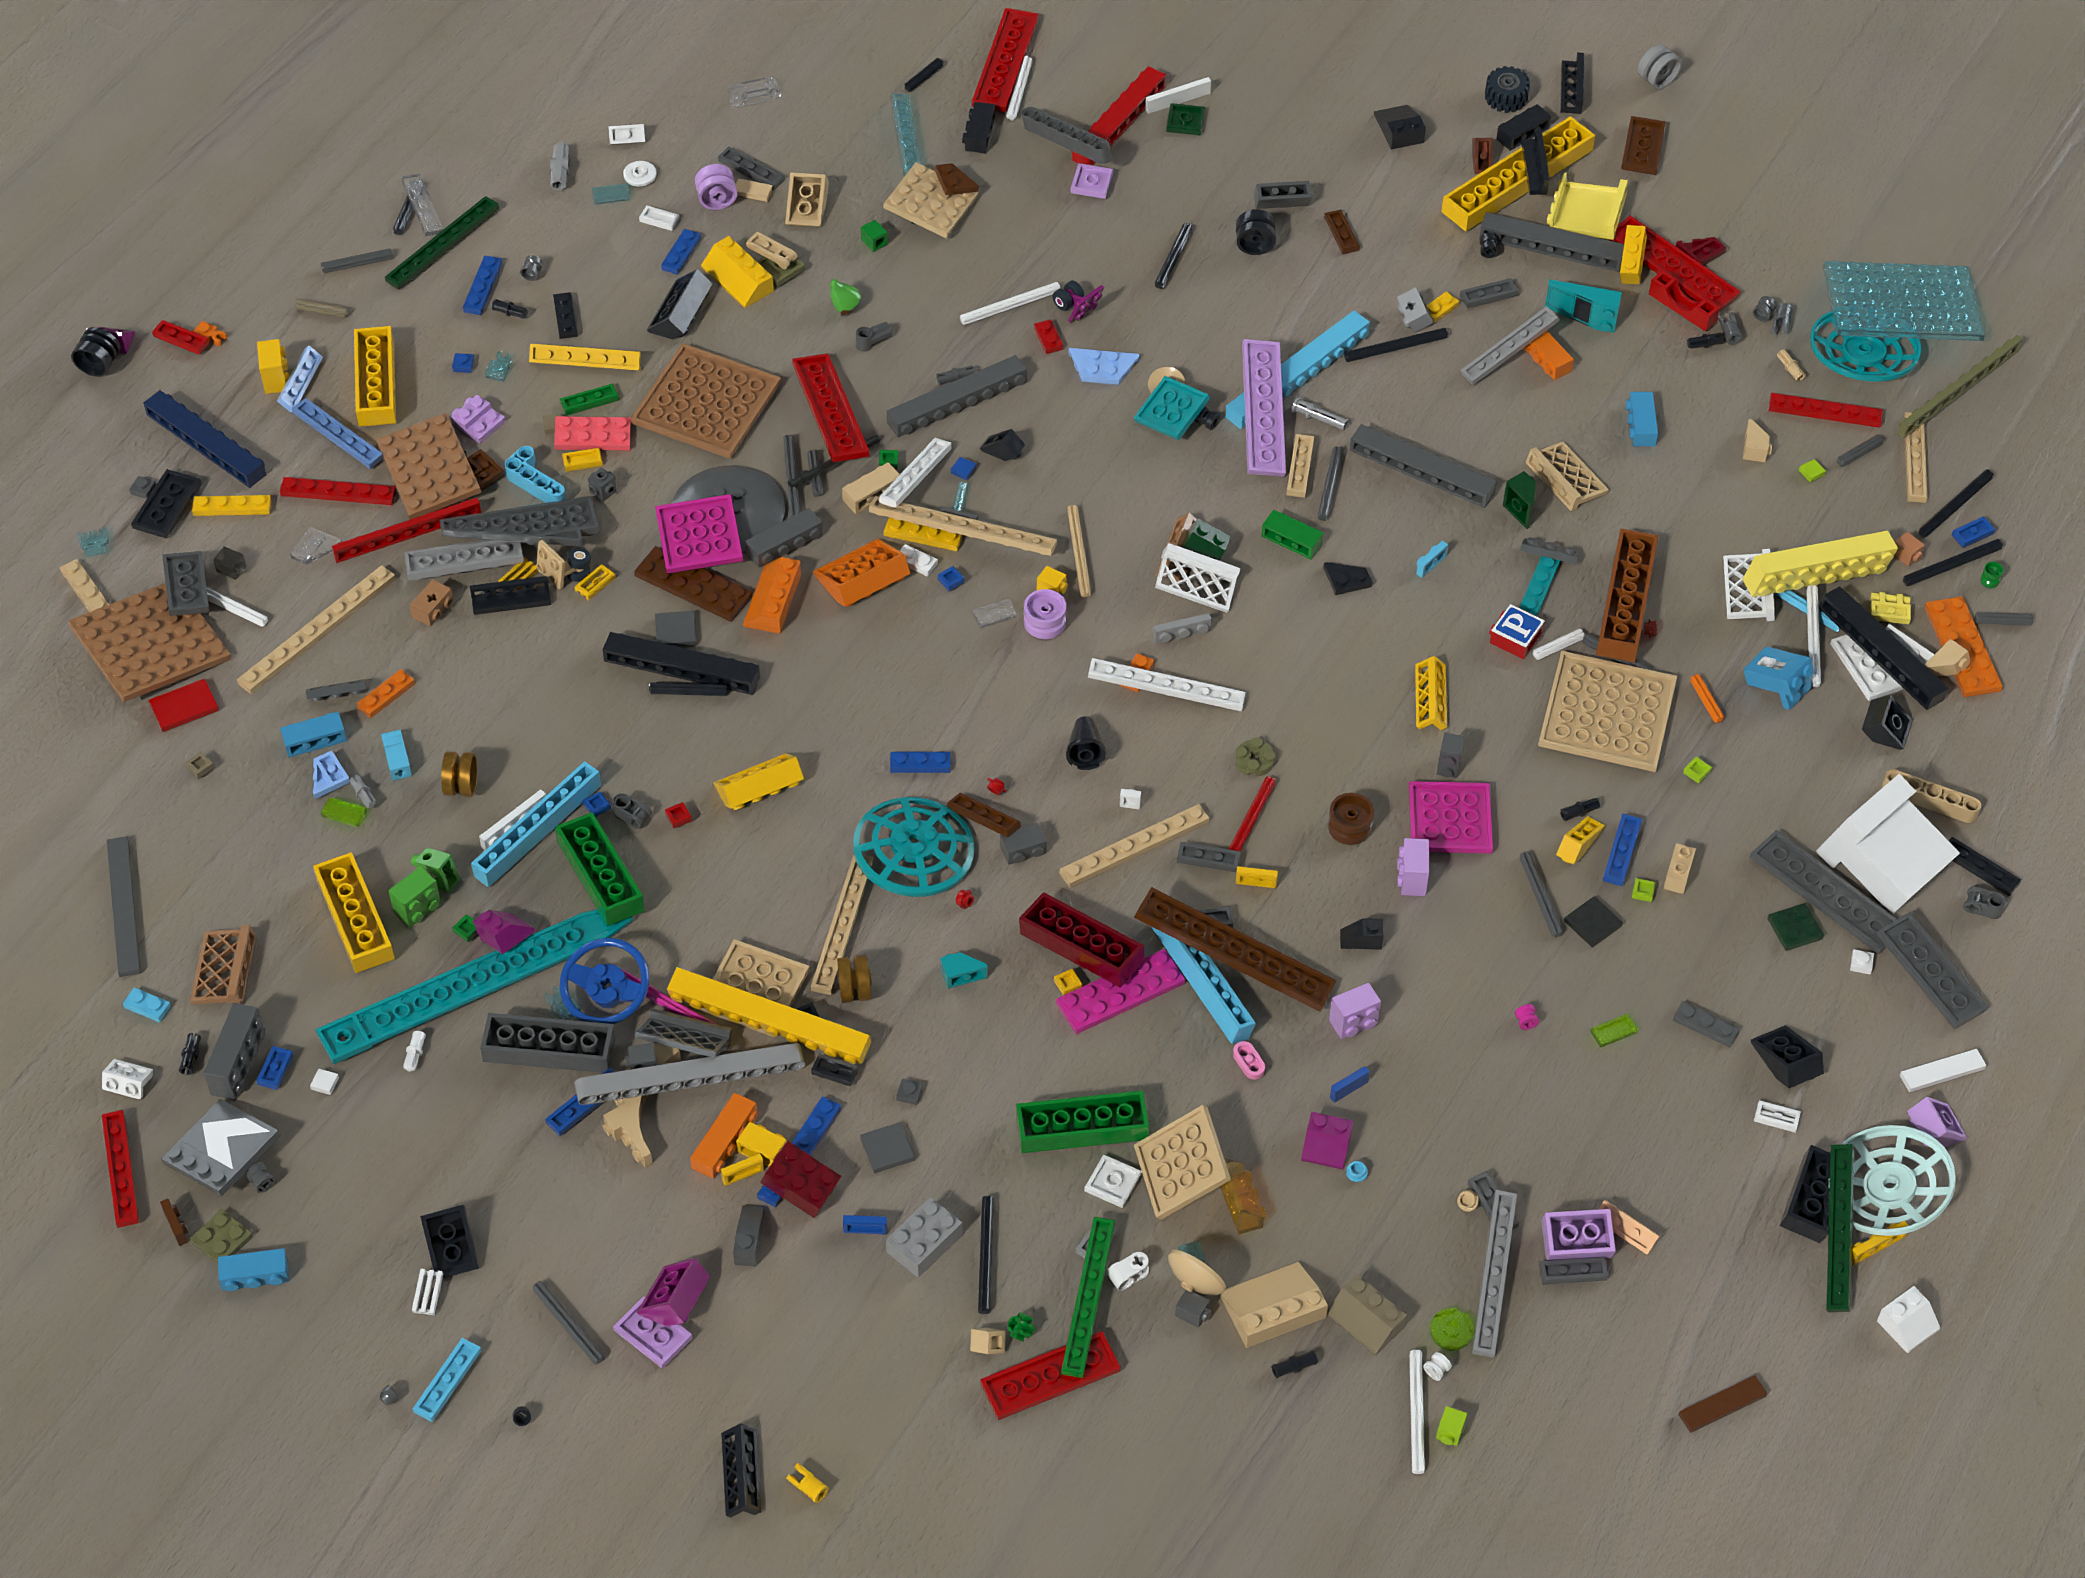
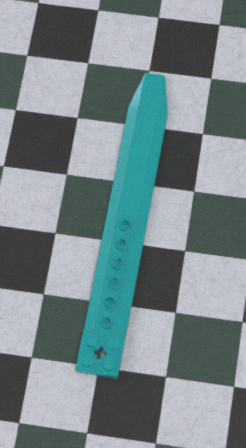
[315,909,633,1064]

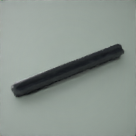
[1344,328,1448,362]
[1918,469,1994,538]
[1903,539,2003,586]
[978,1196,994,1314]

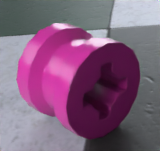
[1514,1004,1540,1030]

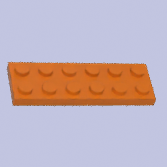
[1925,596,2003,697]

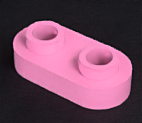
[1233,1041,1265,1080]

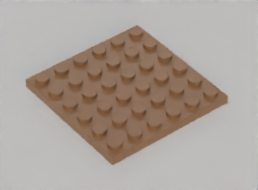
[630,343,781,459]
[68,583,231,702]

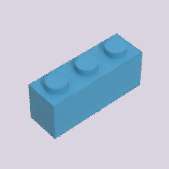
[1625,392,1658,446]
[280,712,347,758]
[218,1248,289,1291]

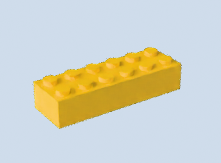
[354,326,396,427]
[313,852,395,974]

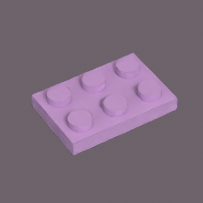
[613,1296,693,1369]

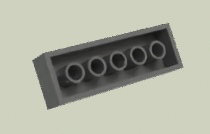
[480,1013,616,1073]

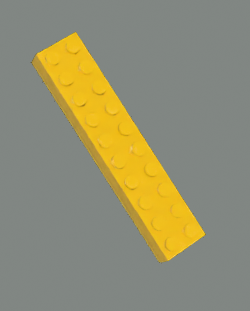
[1441,116,1595,231]

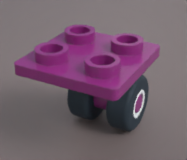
[1052,280,1104,323]

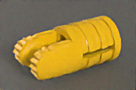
[786,1463,829,1503]

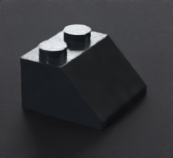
[1862,695,1913,750]

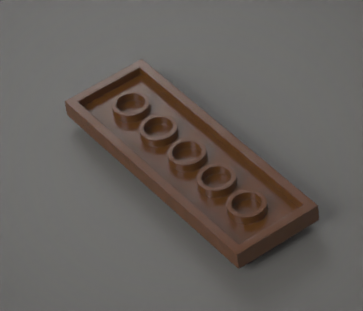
[634,546,752,622]

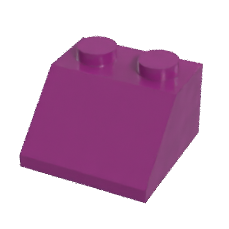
[472,910,535,954]
[1301,1112,1353,1170]

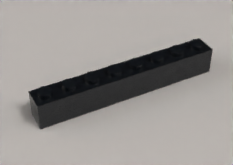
[1818,586,1949,710]
[602,632,760,695]

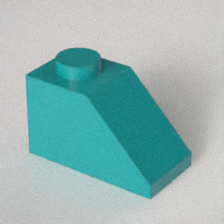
[940,952,988,989]

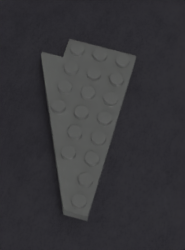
[439,496,600,546]

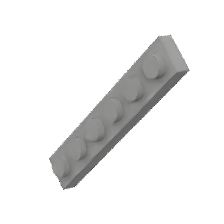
[1461,306,1559,385]

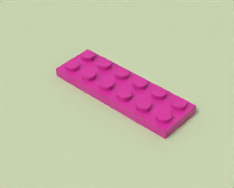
[1056,949,1185,1034]

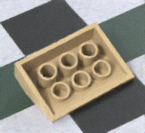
[1219,1262,1328,1348]

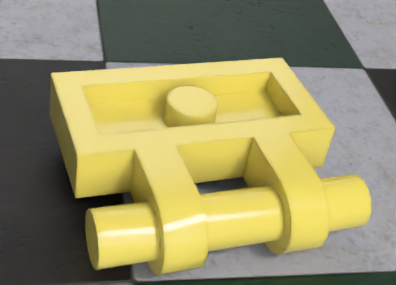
[1870,591,1911,624]

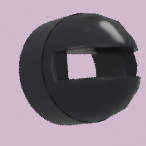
[512,1406,531,1426]

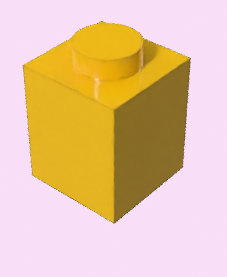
[1037,566,1068,595]

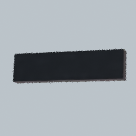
[1948,837,2021,896]

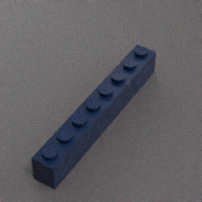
[143,390,266,488]

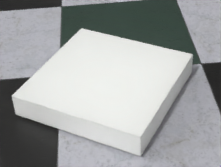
[1084,1154,1142,1208]

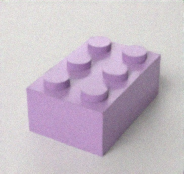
[1541,1209,1615,1261]

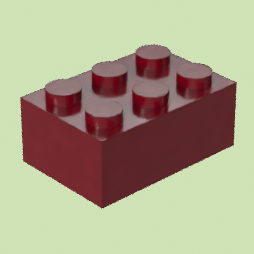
[760,1141,842,1218]

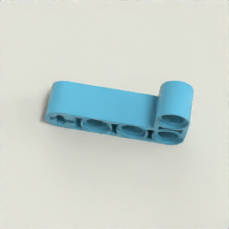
[505,446,566,503]

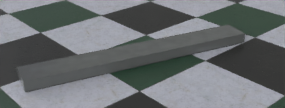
[107,836,141,977]

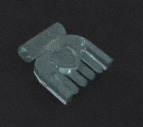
[78,527,109,557]

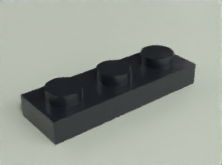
[553,292,578,339]

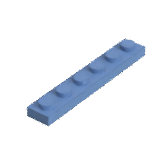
[292,398,384,469]

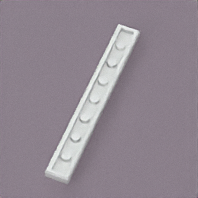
[1088,658,1246,712]

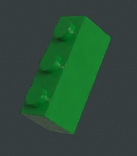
[1261,509,1323,560]

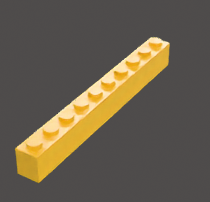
[667,967,871,1065]

